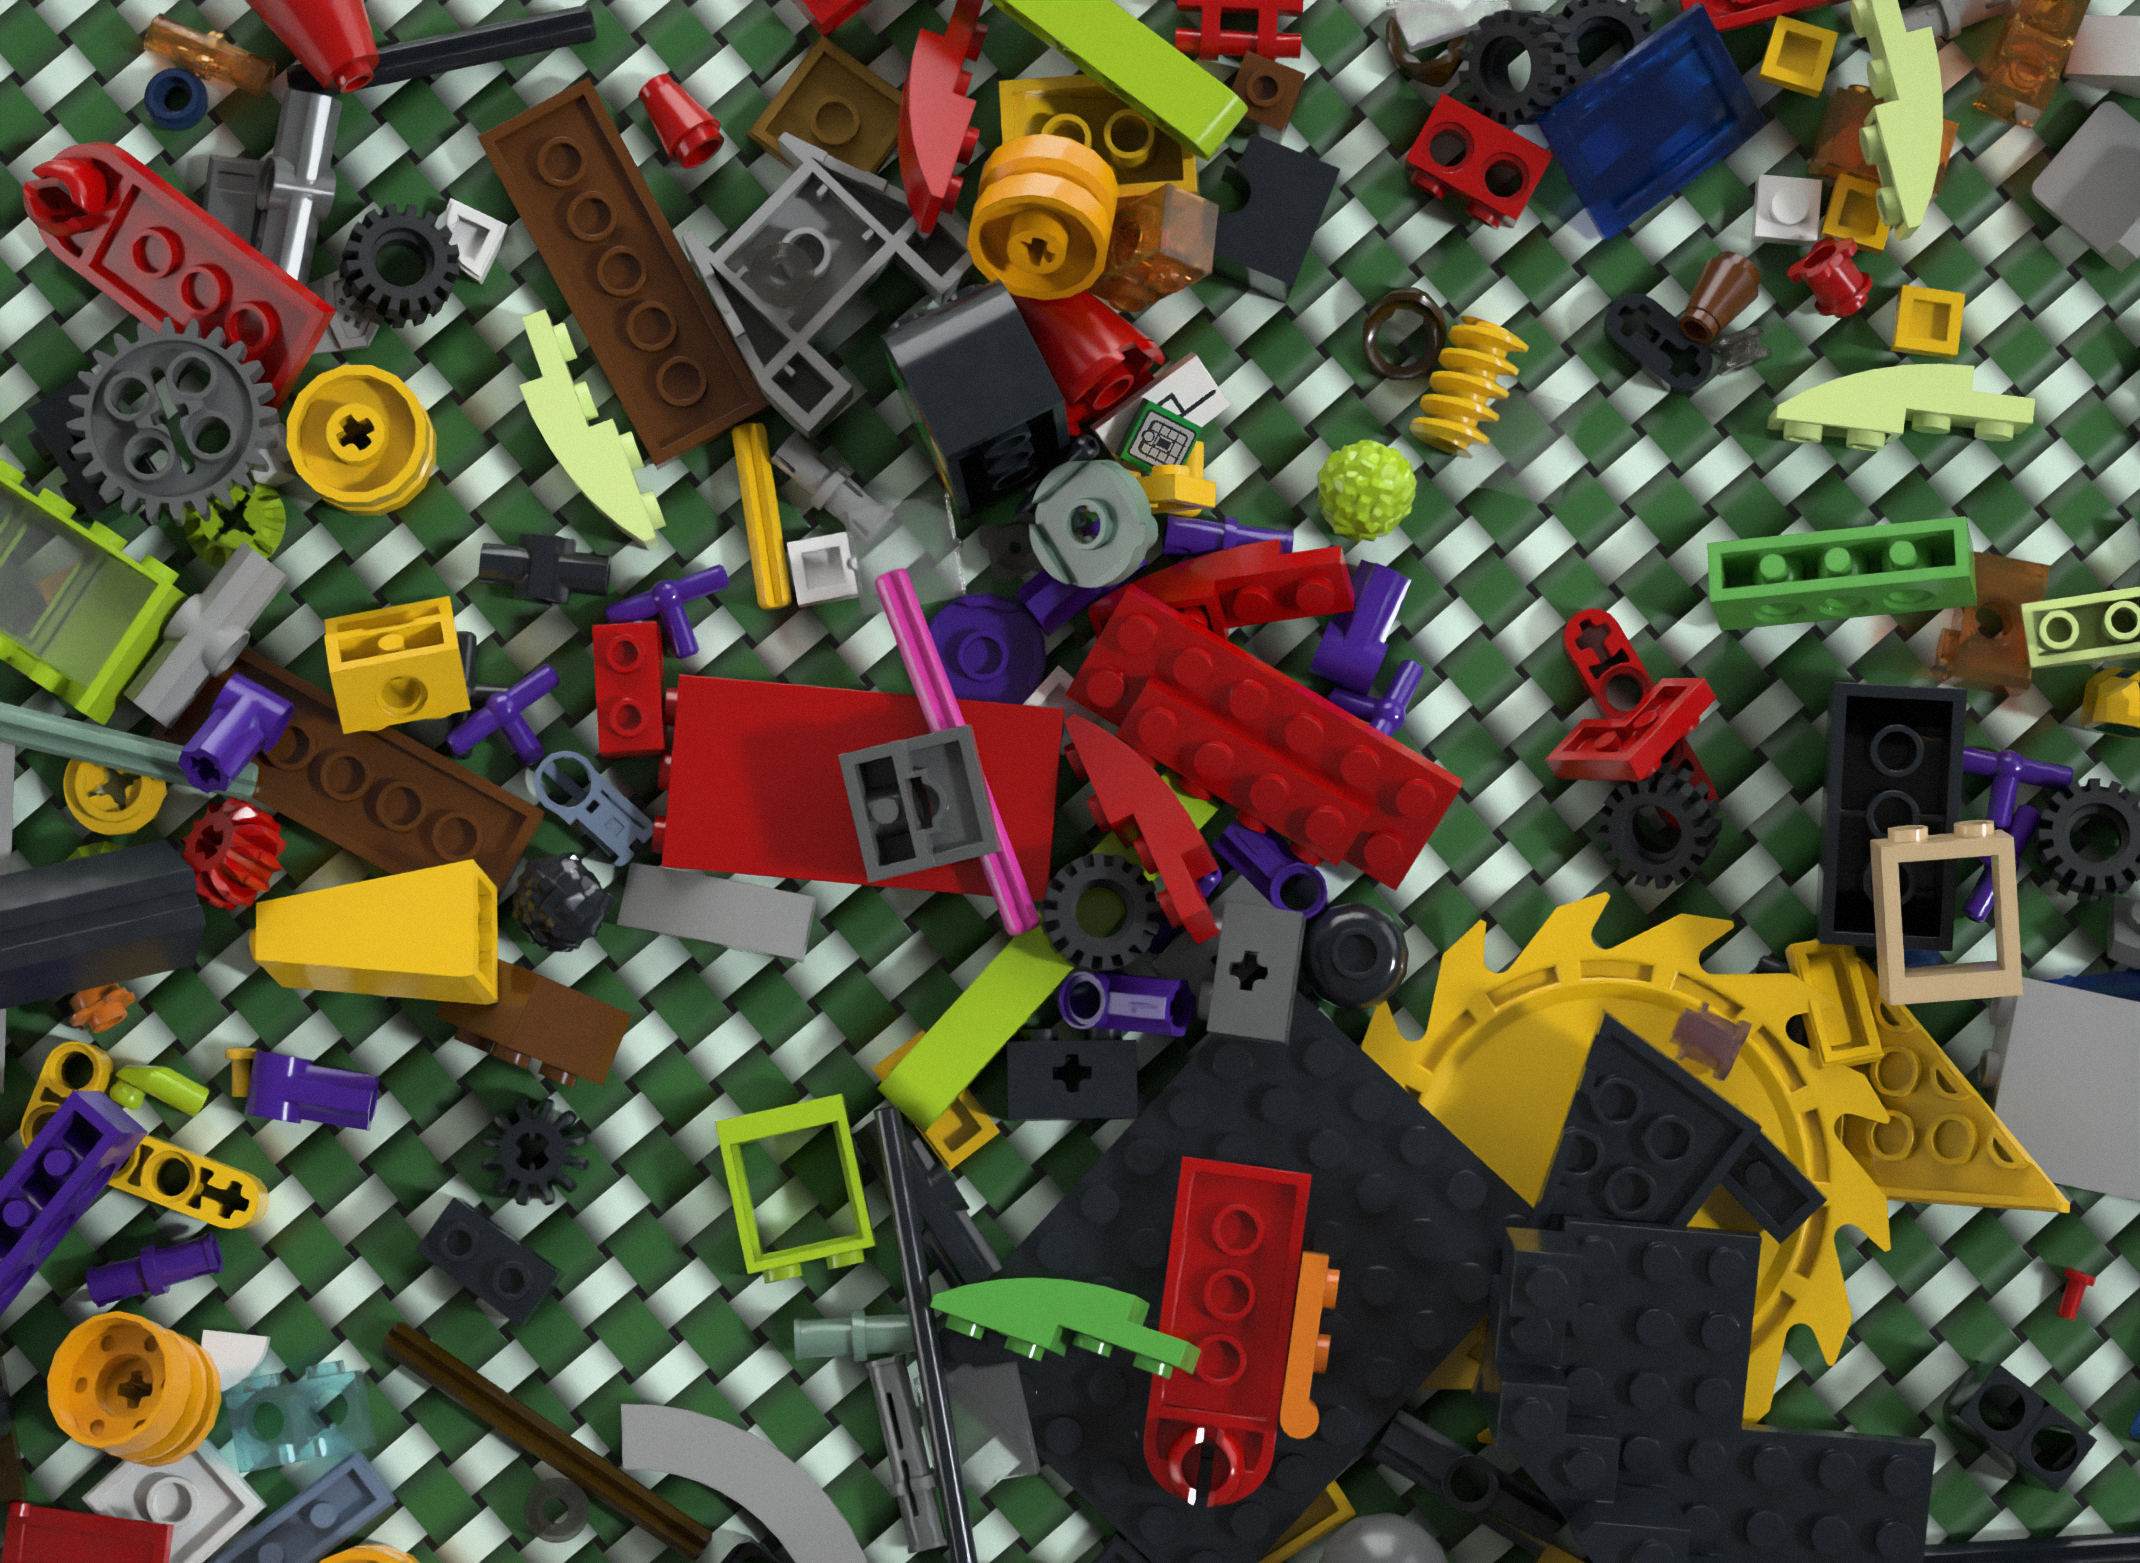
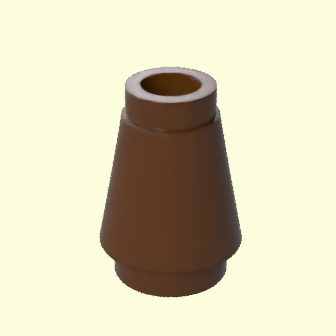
[1679,251,1760,344]

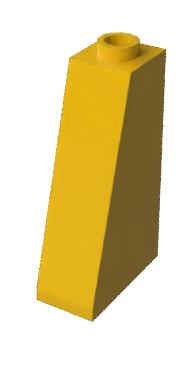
[249,859,498,1005]

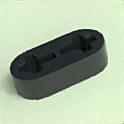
[1604,293,1713,395]

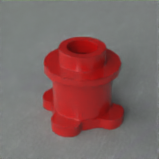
[1787,237,1873,318]

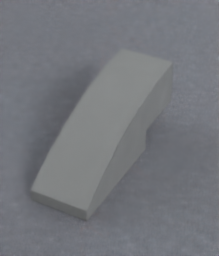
[617,863,817,963]

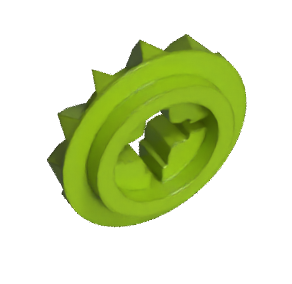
[184,472,286,569]

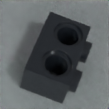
[415,1197,566,1327]

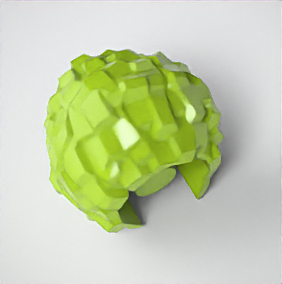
[1317,440,1417,542]

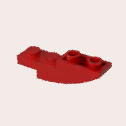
[898,0,989,235]
[1088,538,1355,641]
[1063,714,1220,944]

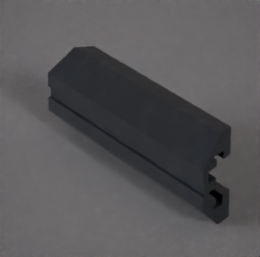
[0,840,206,1010]

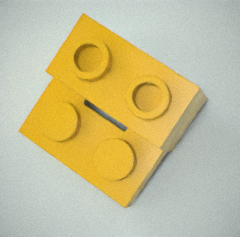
[324,596,471,734]

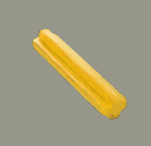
[732,423,792,610]

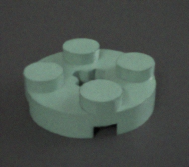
[1029,460,1158,588]

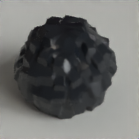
[512,852,615,952]

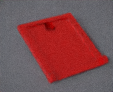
[1,1499,174,1563]

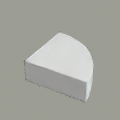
[444,198,509,285]
[201,1330,271,1392]

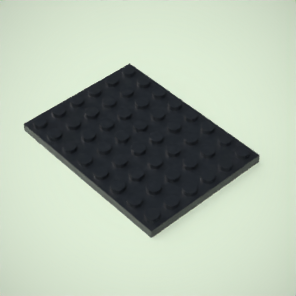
[938,979,1534,1563]

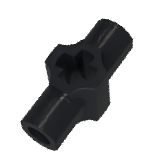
[478,533,611,606]

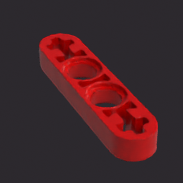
[1561,608,1718,832]

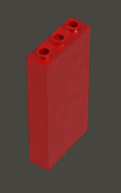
[652,674,1065,901]

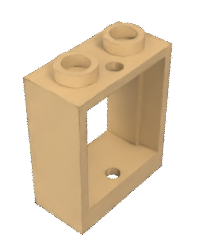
[1870,820,2023,1005]

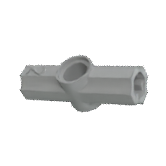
[124,542,289,729]

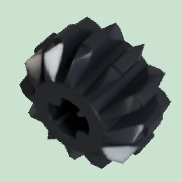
[481,1098,590,1206]

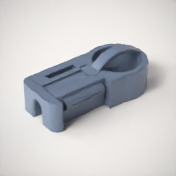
[534,751,654,866]

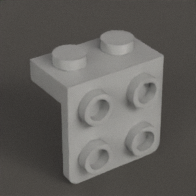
[2030,101,2140,273]

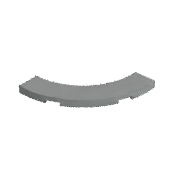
[621,1403,868,1563]

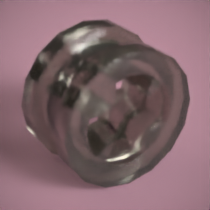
[1708,325,1773,376]

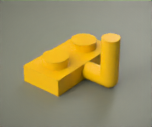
[1085,441,1216,518]

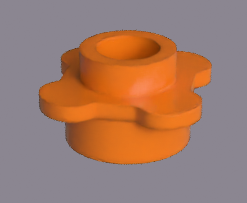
[69,983,136,1033]

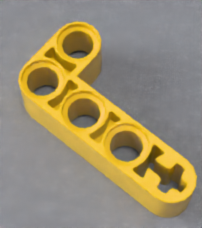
[20,1041,269,1230]

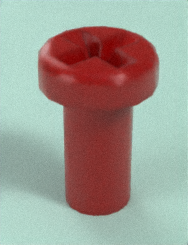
[2056,1267,2096,1321]

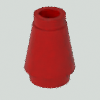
[638,74,724,169]

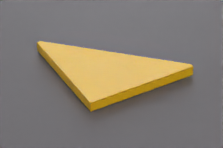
[1834,952,2070,1213]

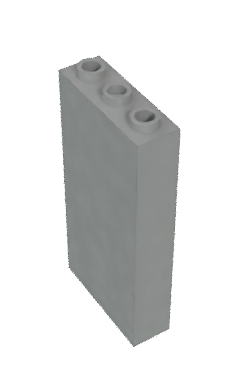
[1976,977,2140,1201]

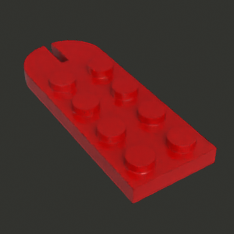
[23,142,337,413]
[1143,1156,1312,1507]

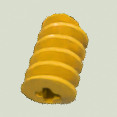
[1409,316,1529,459]

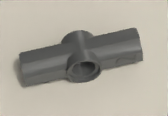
[255,89,342,287]

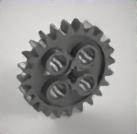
[66,317,280,527]

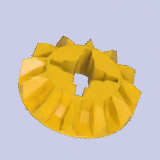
[63,759,168,836]

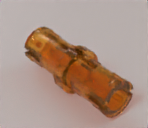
[144,13,277,99]

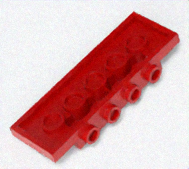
[1065,584,1463,891]

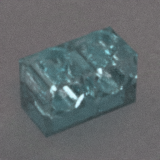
[226,1360,377,1473]

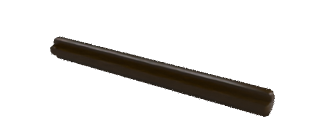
[381,1322,713,1562]

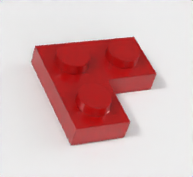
[1545,678,1716,782]

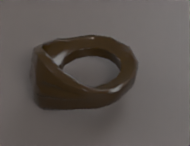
[1386,0,1469,88]
[1362,287,1446,380]

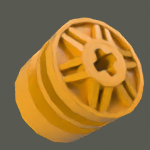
[47,1311,222,1467]

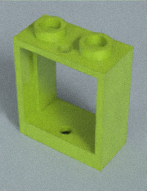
[715,1093,877,1284]

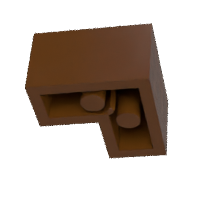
[435,959,632,1088]

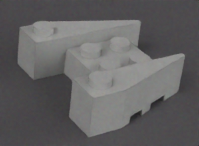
[682,132,979,442]

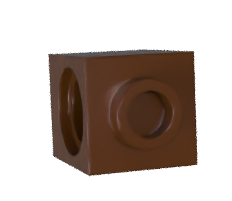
[1231,51,1306,144]

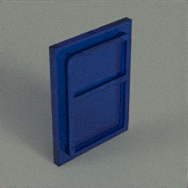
[1535,2,1766,241]

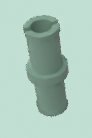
[794,1310,915,1362]

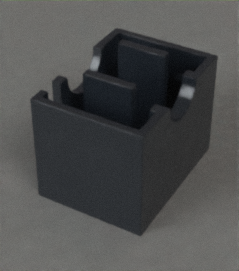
[1198,133,1340,303]

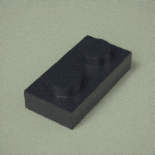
[1720,1104,1827,1244]

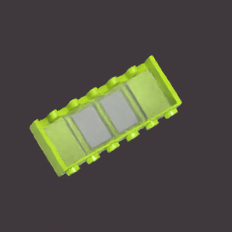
[0,458,190,726]

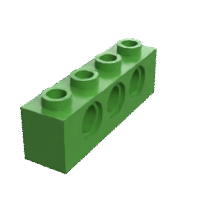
[1707,516,1977,631]

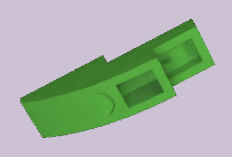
[930,1278,1201,1379]

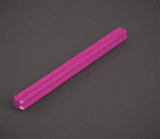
[875,568,1040,936]

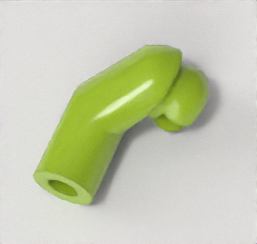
[110,1065,209,1117]

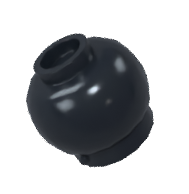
[1300,902,1409,1011]

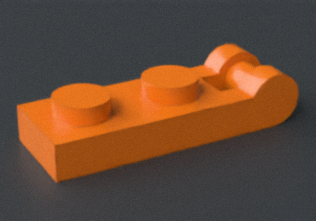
[1280,1251,1340,1439]

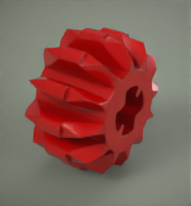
[179,797,287,911]

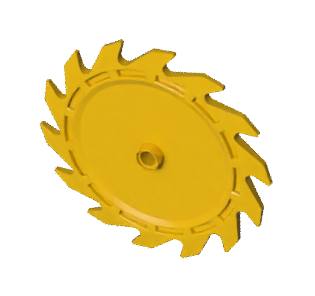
[1361,892,1891,1445]

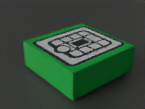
[1115,397,1203,473]

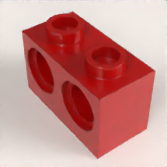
[1404,93,1554,230]
[592,621,669,761]

